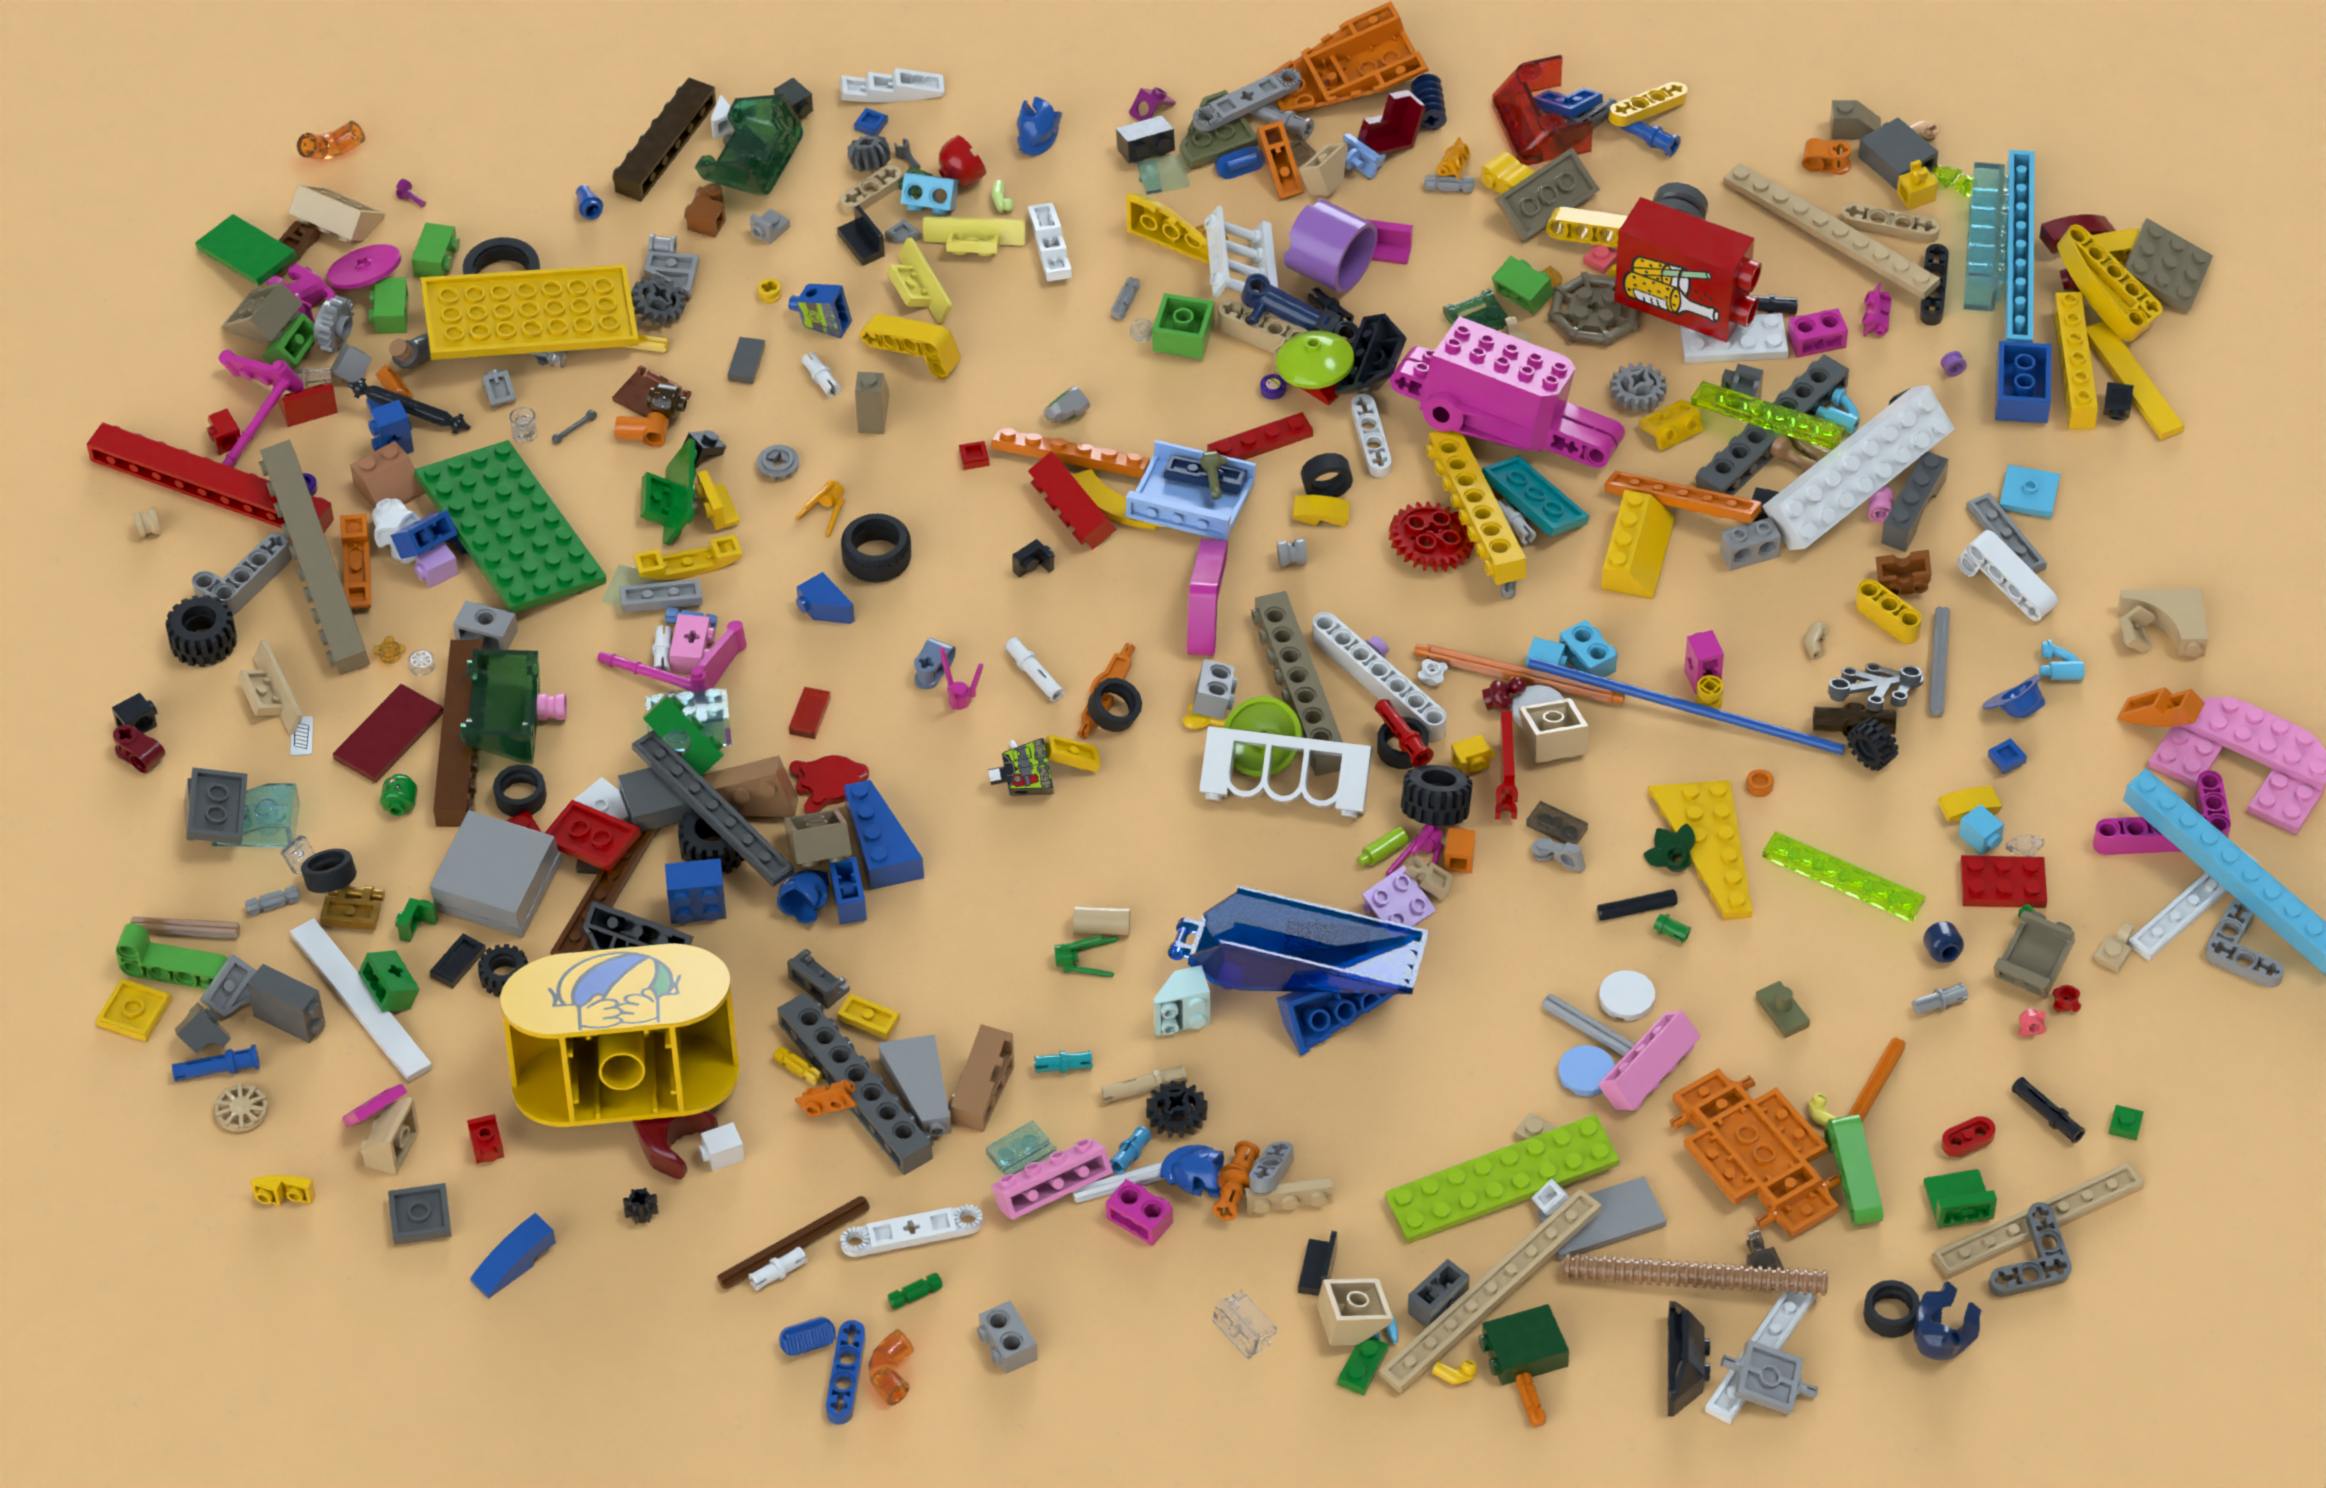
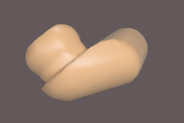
[1909,121,1940,139]

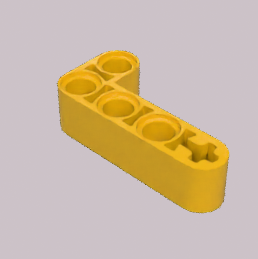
[859,313,961,379]

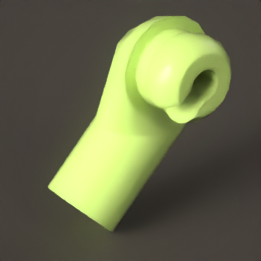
[991,180,1013,213]

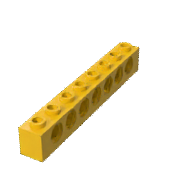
[1425,430,1526,585]

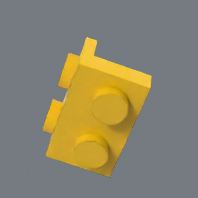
[694,470,740,530]

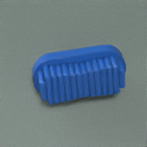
[1215,146,1264,179]
[779,1317,836,1356]

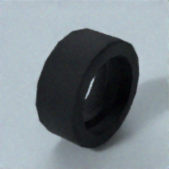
[1300,453,1353,498]
[1087,678,1142,732]
[1377,717,1429,769]
[493,764,547,817]
[301,848,357,893]
[1863,1280,1920,1338]

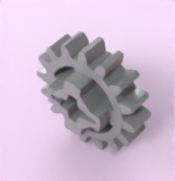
[1610,362,1667,412]

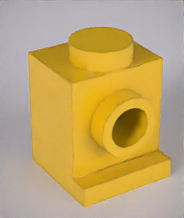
[1451,734,1495,775]

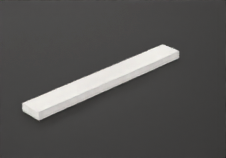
[290,918,432,1083]

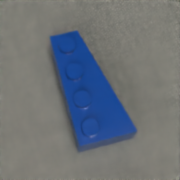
[844,780,924,890]

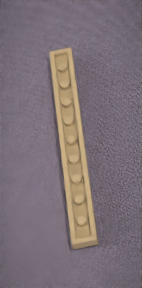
[1724,163,1940,300]
[1379,1188,1602,1393]

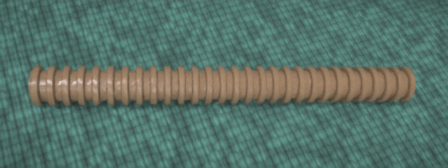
[1564,1253,1828,1296]

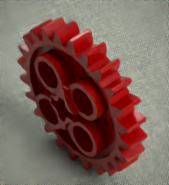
[1388,501,1474,572]

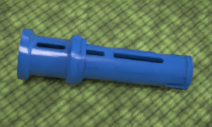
[1608,120,1681,157]
[172,1044,260,1082]

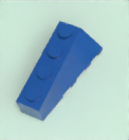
[1276,962,1397,1056]

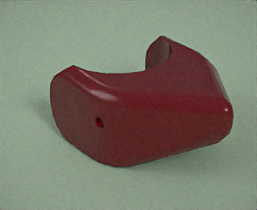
[632,1111,718,1179]

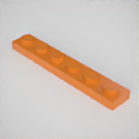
[991,428,1150,478]
[1605,470,1762,524]

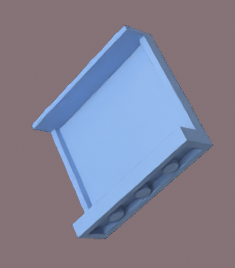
[1126,440,1256,540]

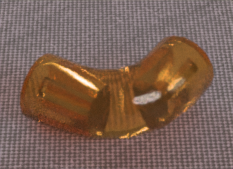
[297,121,365,159]
[868,1329,914,1406]

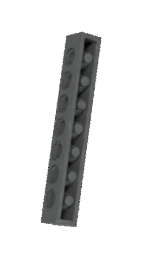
[1695,354,1849,495]
[777,992,934,1175]

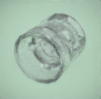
[509,407,538,443]

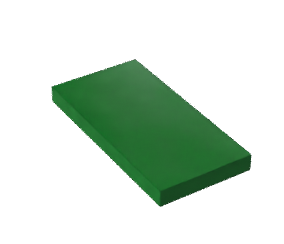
[195,214,297,286]

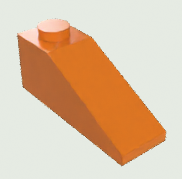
[1256,120,1304,200]

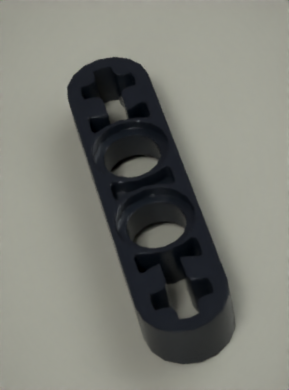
[1920,244,1949,326]

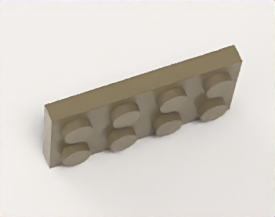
[1494,147,1600,242]

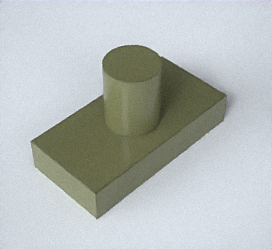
[1755,981,1810,1038]

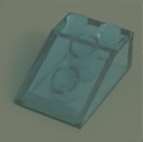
[211,783,300,847]

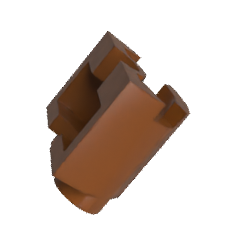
[1876,549,1932,596]

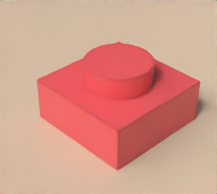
[1583,245,1617,274]

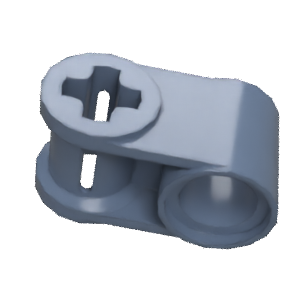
[914,638,956,689]

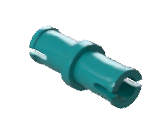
[1034,1050,1093,1074]

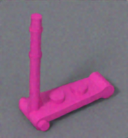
[219,349,304,466]
[597,620,747,708]

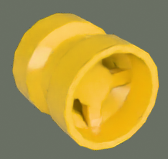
[1695,675,1724,709]

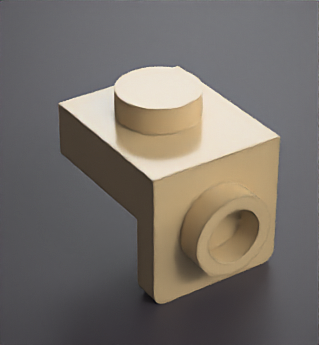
[2118,606,2155,654]

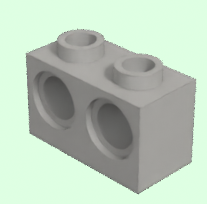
[1720,517,1781,571]
[1192,659,1238,720]
[977,1301,1037,1374]

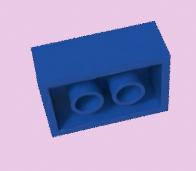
[1995,341,2052,423]

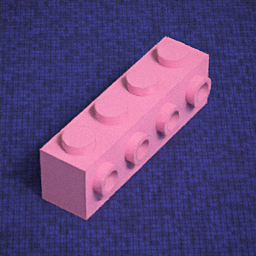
[1598,1010,1701,1111]
[991,1138,1113,1220]

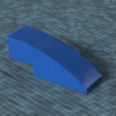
[470,1212,556,1299]

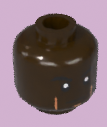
[647,382,687,419]

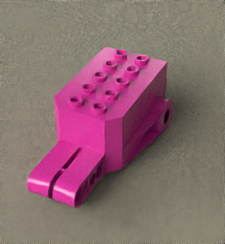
[1390,316,1625,468]

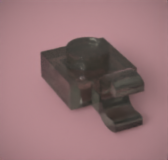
[1746,1230,1785,1270]

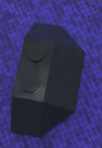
[1334,313,1407,395]
[583,901,694,951]
[1668,1301,1710,1417]

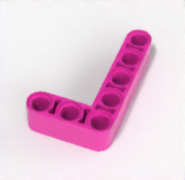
[1187,539,1228,656]
[2093,770,2231,855]

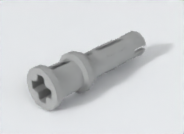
[1243,98,1314,140]

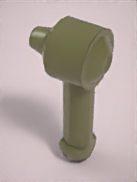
[1200,451,1227,500]

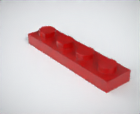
[1207,412,1313,460]

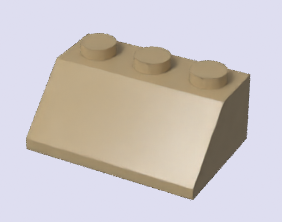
[289,184,385,244]

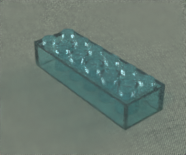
[1963,162,2009,312]

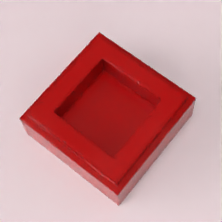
[959,441,990,470]

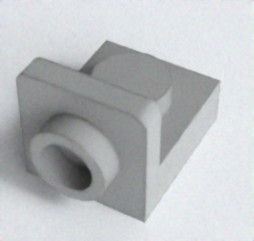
[750,209,790,244]
[481,369,516,408]

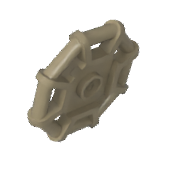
[1548,272,1639,346]

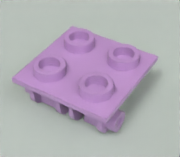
[1361,865,1436,939]

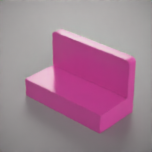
[1365,219,1413,265]

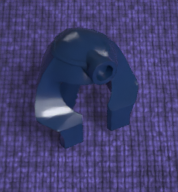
[1914,1281,1982,1360]

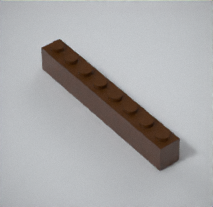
[433,640,489,827]

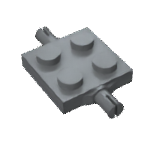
[1720,1340,1818,1415]

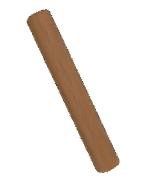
[130,916,240,939]

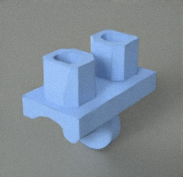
[1343,133,1386,179]

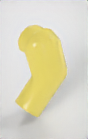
[1808,1093,1838,1127]

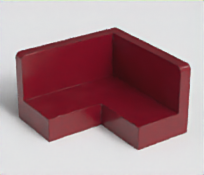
[1357,90,1426,155]

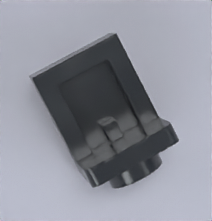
[2103,382,2134,420]
[683,430,727,468]

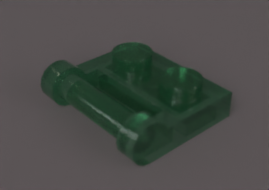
[1443,288,1509,331]

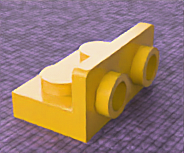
[1639,399,1703,451]

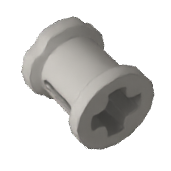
[648,233,677,253]

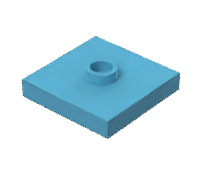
[2000,465,2060,518]

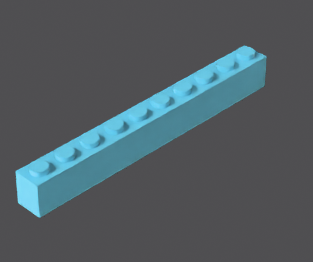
[2004,150,2035,343]
[2123,768,2326,975]

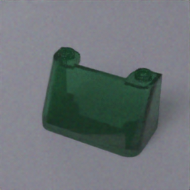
[695,94,803,196]
[460,649,540,764]

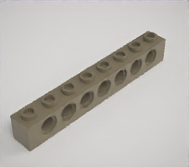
[1251,591,1343,776]

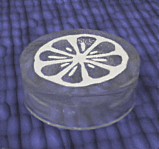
[408,649,436,676]

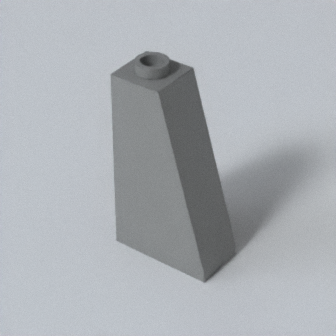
[878,1035,951,1137]

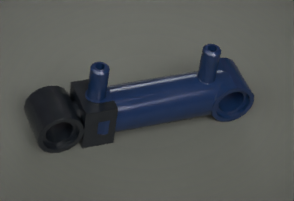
[1241,273,1359,347]

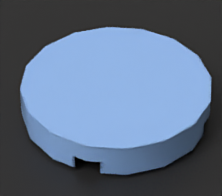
[1558,1045,1615,1097]

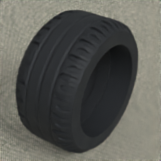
[841,513,912,582]

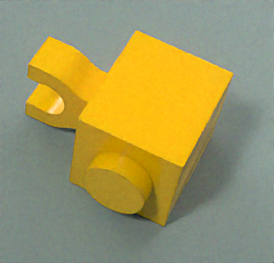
[1897,159,1939,210]

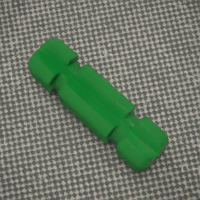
[887,1273,943,1309]

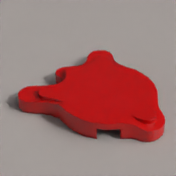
[789,755,869,814]

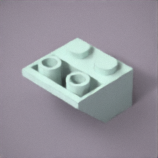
[1154,965,1210,1036]

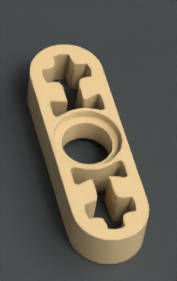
[840,165,902,215]

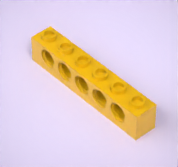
[2052,292,2098,430]

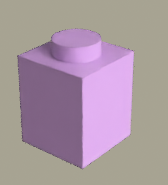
[414,542,458,588]

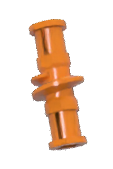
[1212,1140,1260,1221]

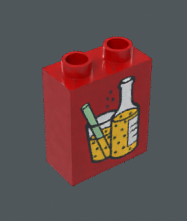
[1614,197,1762,343]

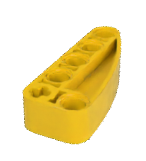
[2057,225,2163,342]

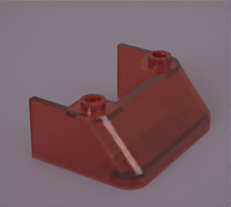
[1492,54,1593,165]

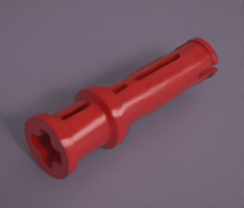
[1374,699,1434,767]

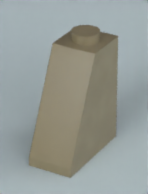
[855,372,889,434]

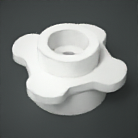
[1418,659,1448,686]

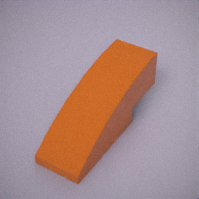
[2117,687,2205,727]

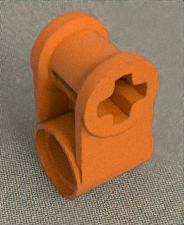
[1802,138,1851,175]

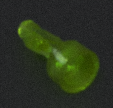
[1933,164,1978,197]

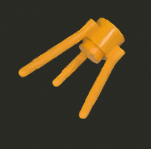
[796,480,845,537]

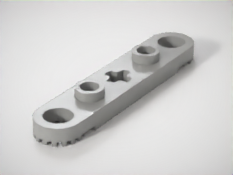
[1193,68,1301,131]

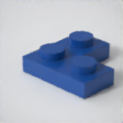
[1532,88,1603,119]

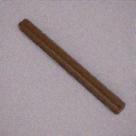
[717,1196,870,1289]

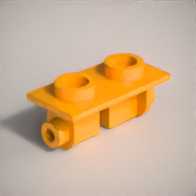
[1437,137,1470,180]

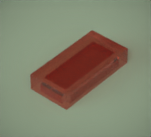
[789,686,831,739]

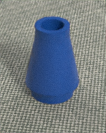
[576,185,603,219]

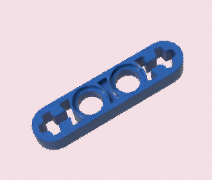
[826,1320,866,1424]

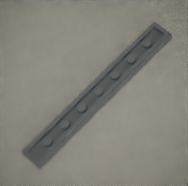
[632,730,794,887]

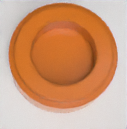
[1746,769,1774,797]

